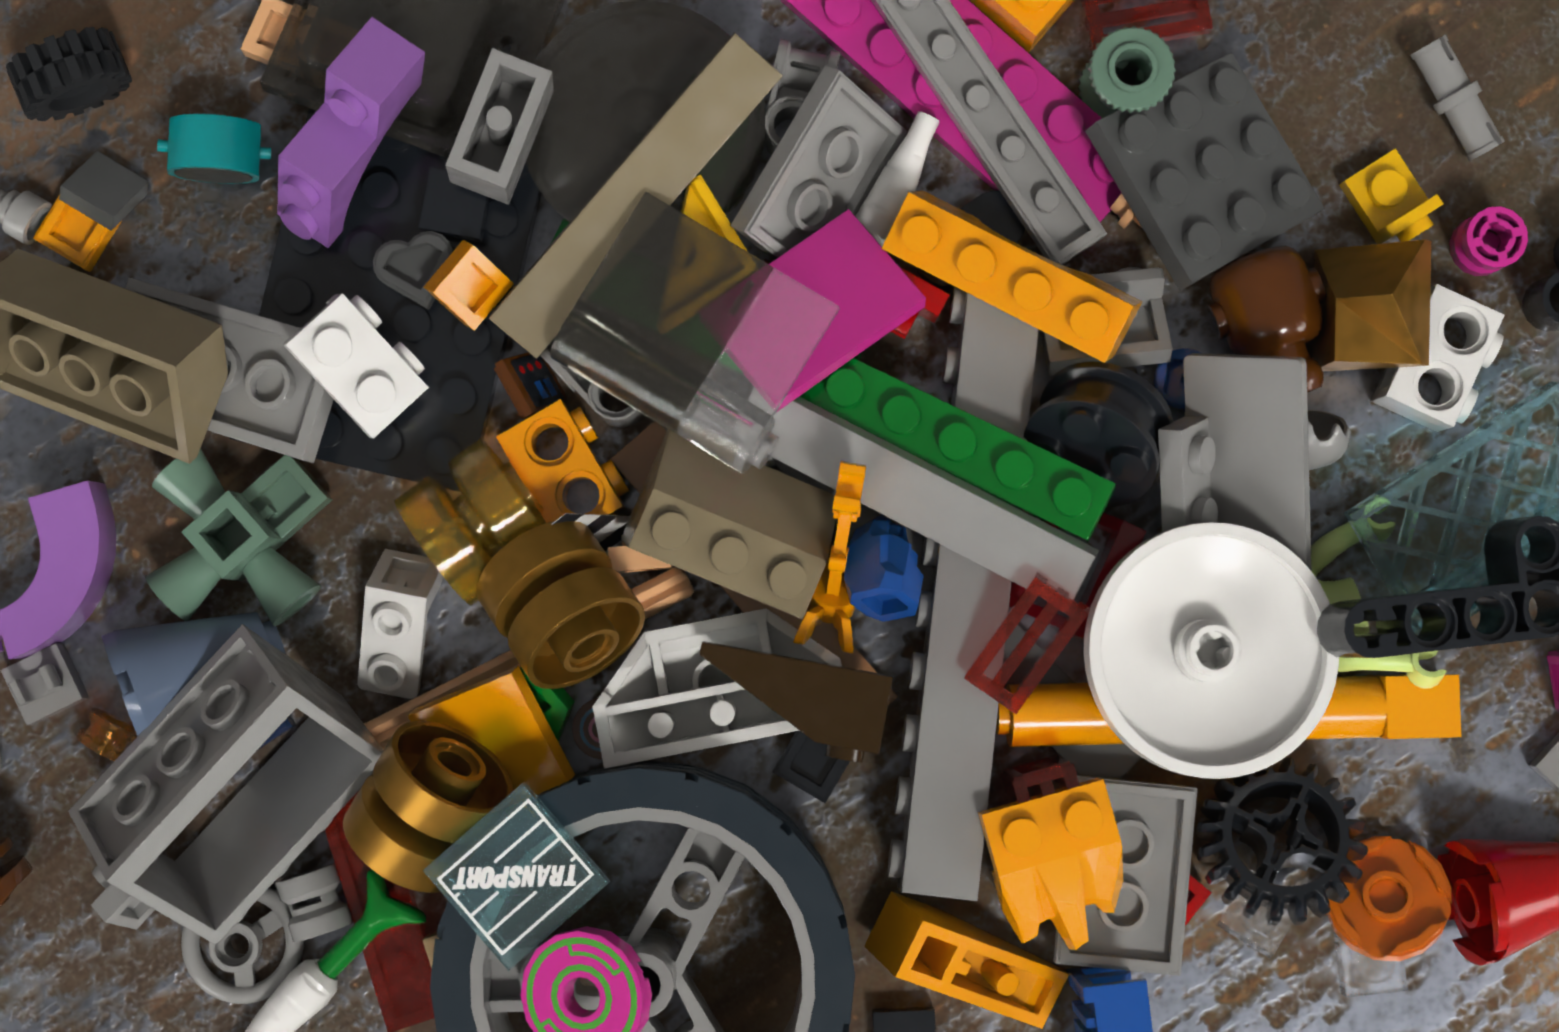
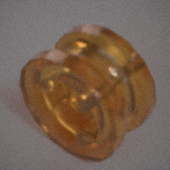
[76,708,138,761]

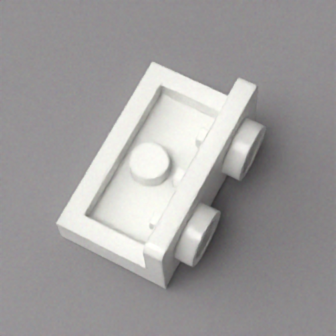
[283,293,429,439]

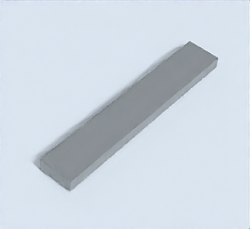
[871,0,1107,265]
[733,387,1099,610]

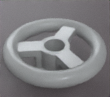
[181,887,304,1004]

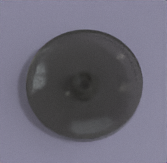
[526,0,766,249]

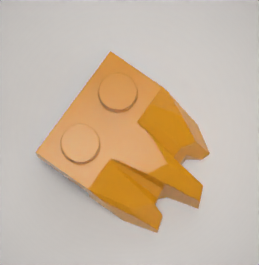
[978,777,1123,950]

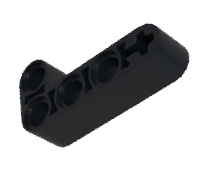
[1317,516,1559,658]

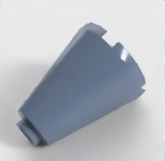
[102,612,286,736]

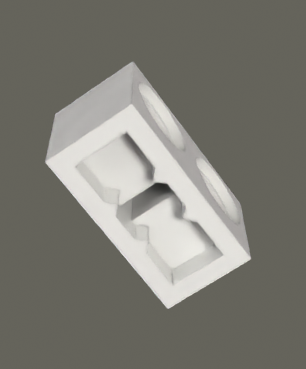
[1371,284,1505,432]

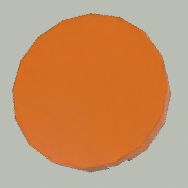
[1327,836,1451,961]

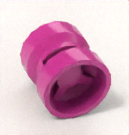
[1449,206,1528,276]

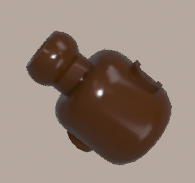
[1208,245,1326,393]

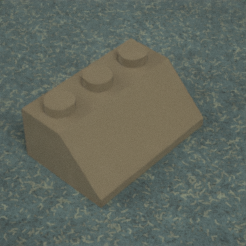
[621,425,836,619]

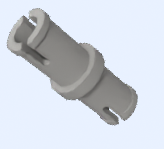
[1410,35,1505,161]

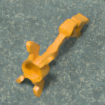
[793,461,866,653]

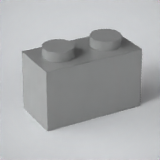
[445,48,554,205]

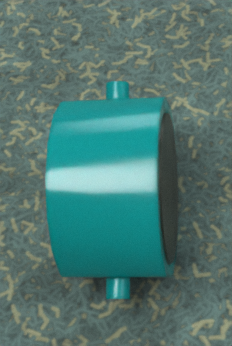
[157,114,271,184]

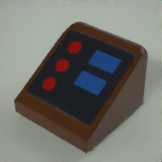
[494,352,567,420]

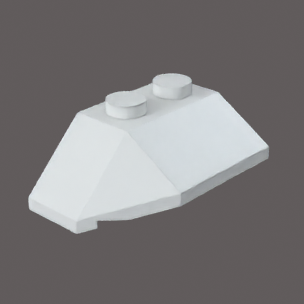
[592,608,842,769]

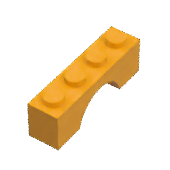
[881,191,1143,363]

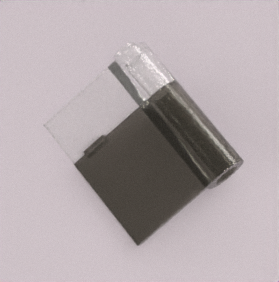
[550,192,840,473]

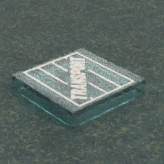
[423,782,610,971]

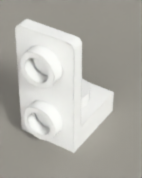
[357,549,445,699]

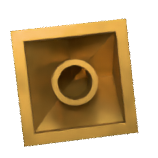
[1312,239,1431,371]

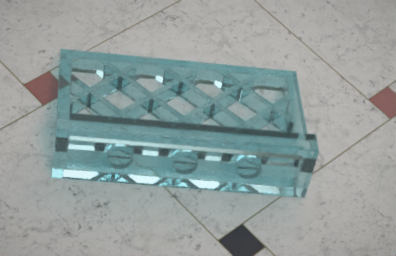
[1343,381,1559,636]

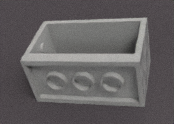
[68,624,384,945]

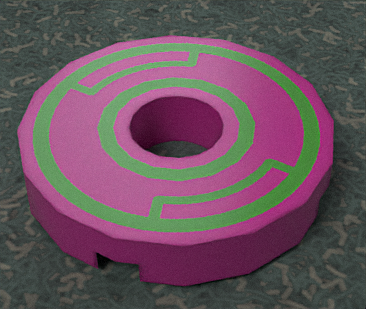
[520,926,652,1032]

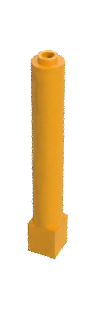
[996,674,1461,747]

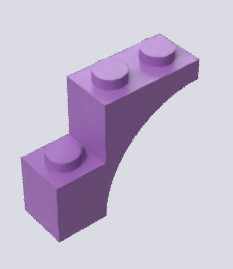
[277,17,425,248]

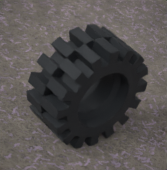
[6,27,132,121]

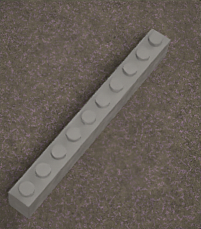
[888,286,1039,901]

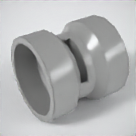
[275,863,353,942]

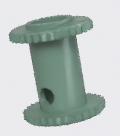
[1078,26,1176,118]

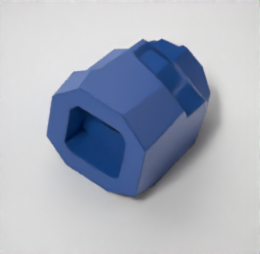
[844,514,924,622]

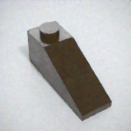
[700,641,893,763]

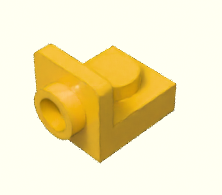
[1339,148,1444,244]

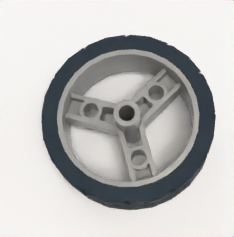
[430,760,855,1032]

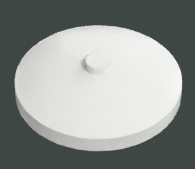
[1084,522,1339,779]

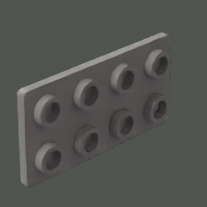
[1158,353,1312,571]

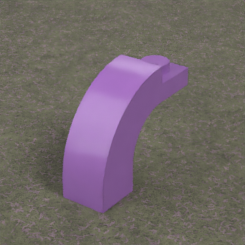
[0,480,116,659]

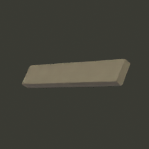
[489,32,783,359]

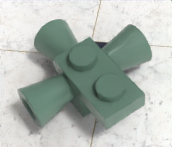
[145,448,333,626]

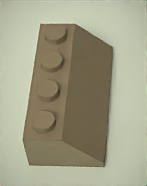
[0,249,228,464]

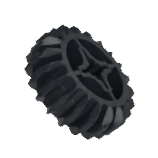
[1195,757,1368,926]

